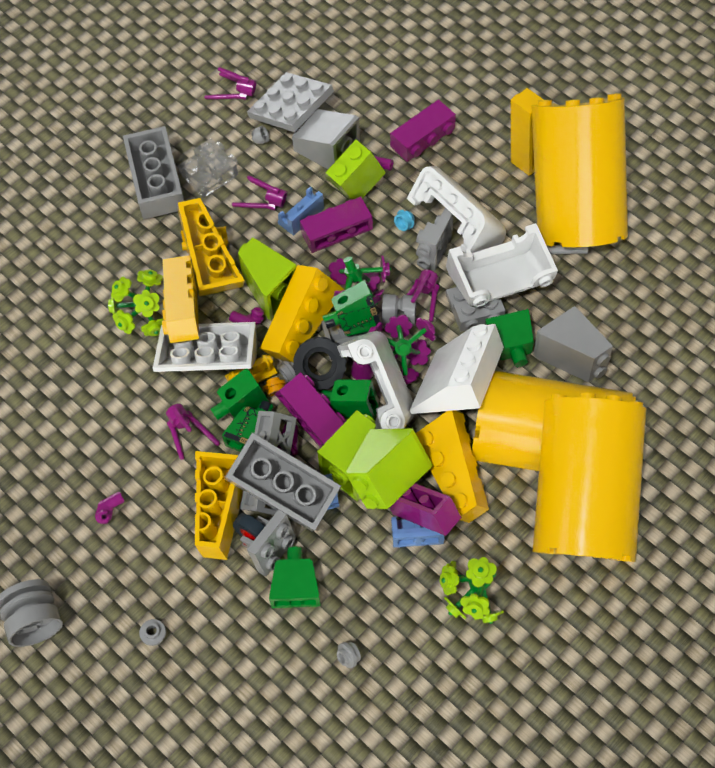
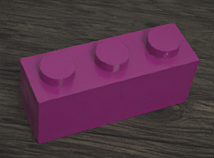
[390,99,456,162]
[300,197,373,253]
[275,372,346,448]
[389,484,462,536]

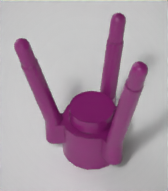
[204,67,257,100]
[231,175,287,211]
[406,269,440,322]
[166,403,220,460]

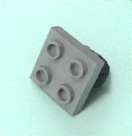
[233,510,296,577]

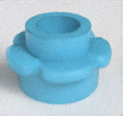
[394,210,415,231]

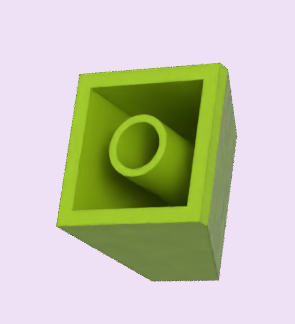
[325,140,386,200]
[238,237,296,321]
[317,410,376,502]
[345,428,432,509]

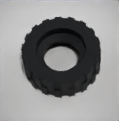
[293,337,346,390]

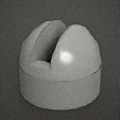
[251,125,270,144]

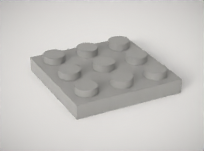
[247,72,334,132]

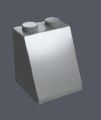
[292,109,360,169]
[533,306,613,382]

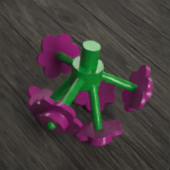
[328,255,391,305]
[368,314,436,384]

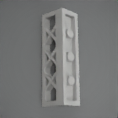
[240,411,297,515]

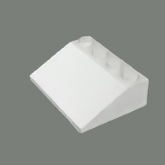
[153,322,258,372]
[410,324,504,414]

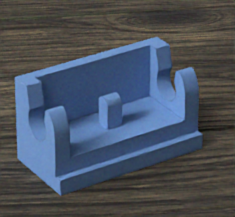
[277,186,324,236]
[391,517,444,548]

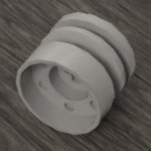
[0,579,63,647]

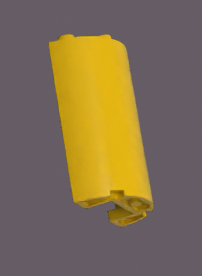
[531,93,628,247]
[472,371,636,471]
[533,393,646,562]

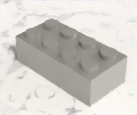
[123,126,184,219]
[225,433,341,531]

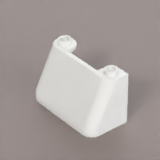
[407,166,506,253]
[446,223,558,308]
[337,331,415,429]

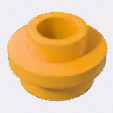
[263,377,286,397]

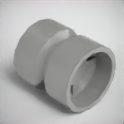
[382,294,416,326]

